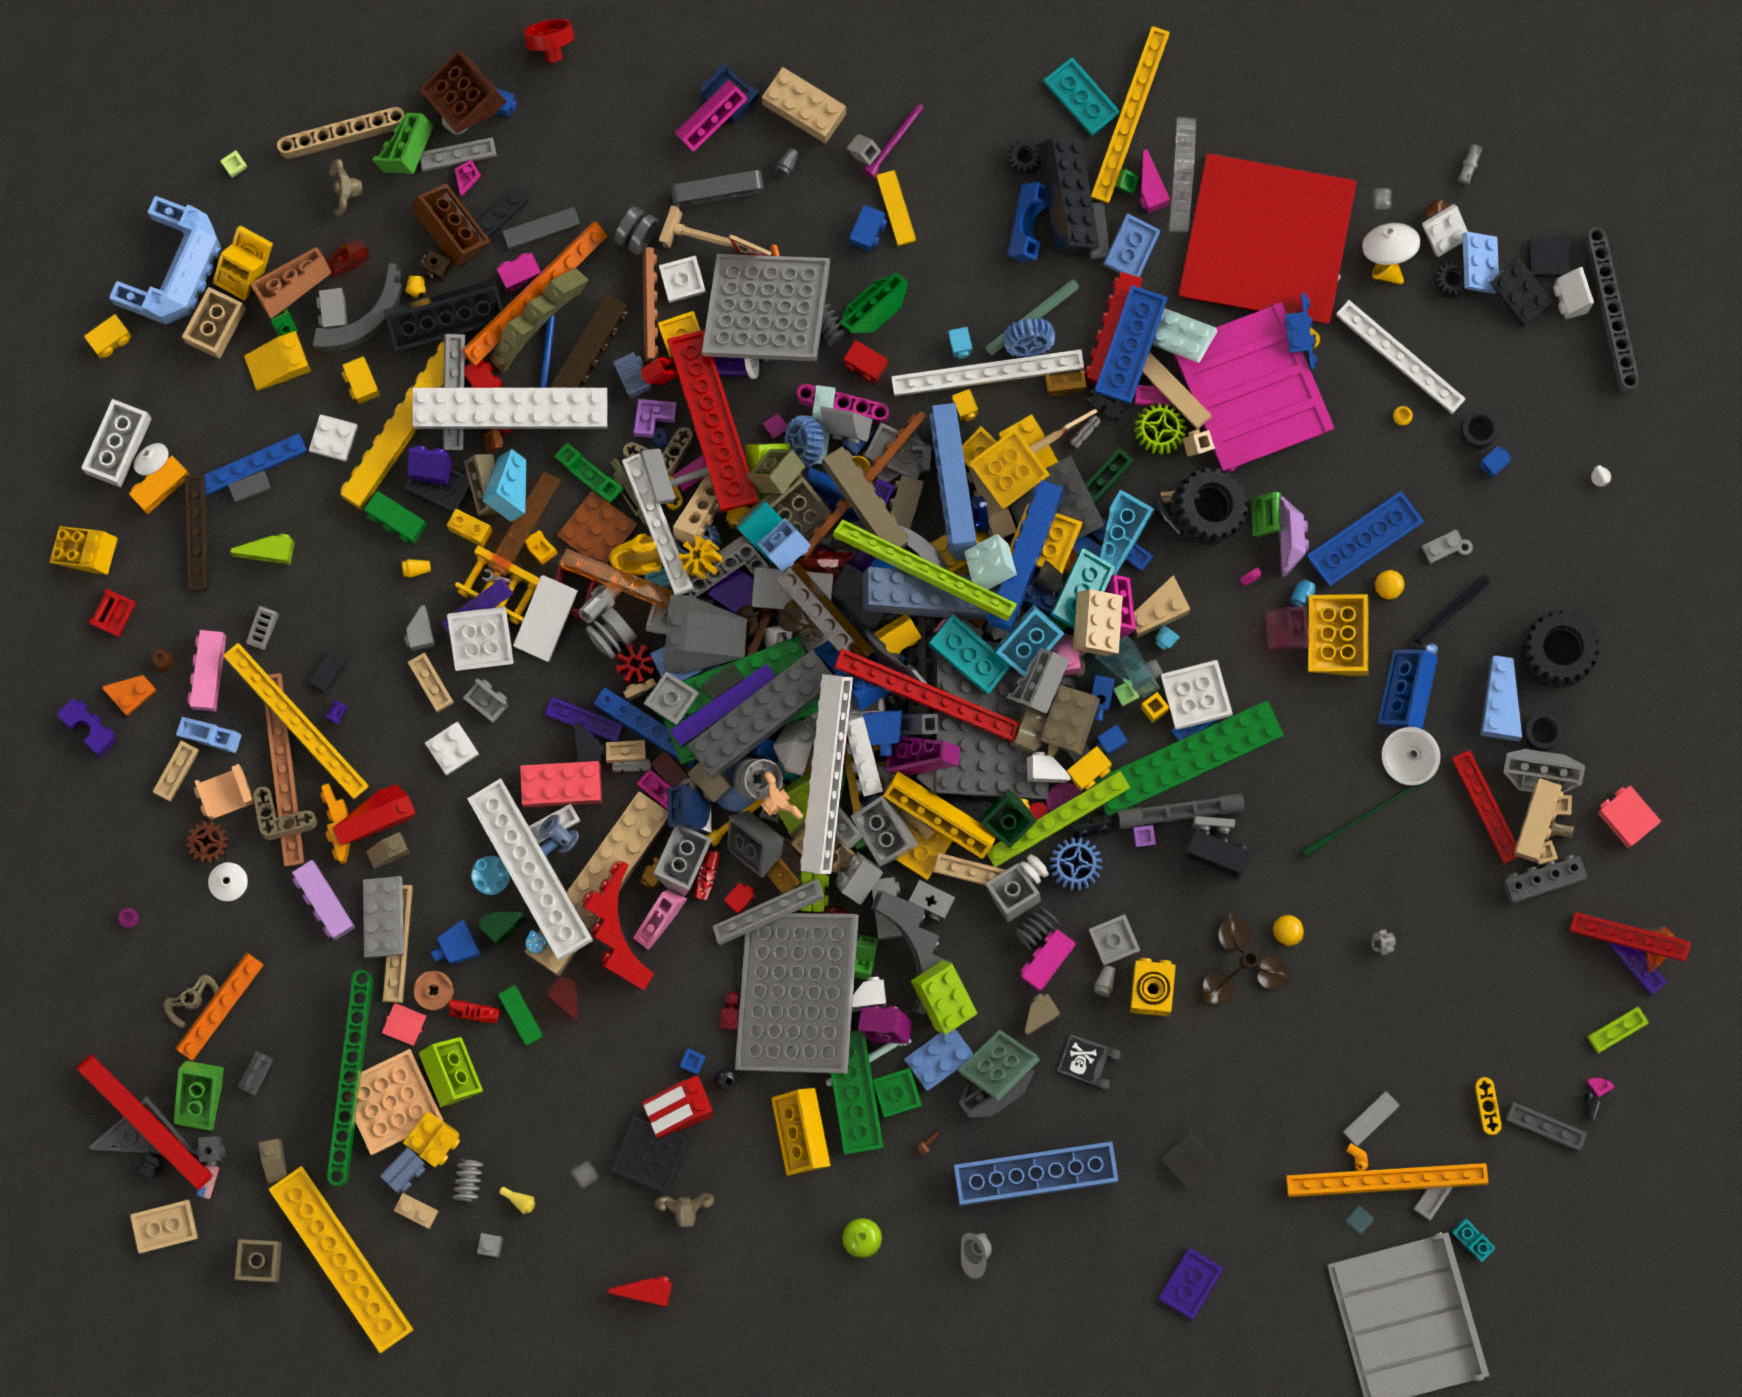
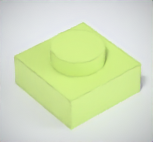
[221,150,247,178]
[1113,680,1140,707]

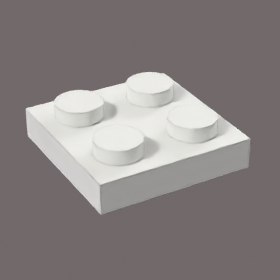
[1422,204,1468,257]
[659,256,706,303]
[309,414,358,462]
[425,721,479,776]

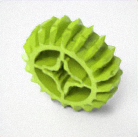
[1134,403,1186,455]

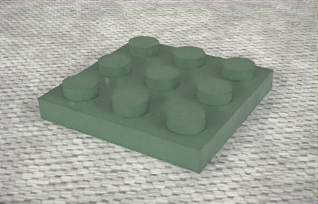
[958,1029,1040,1101]

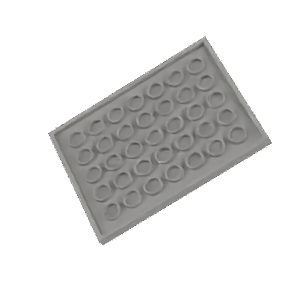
[735,913,859,1074]

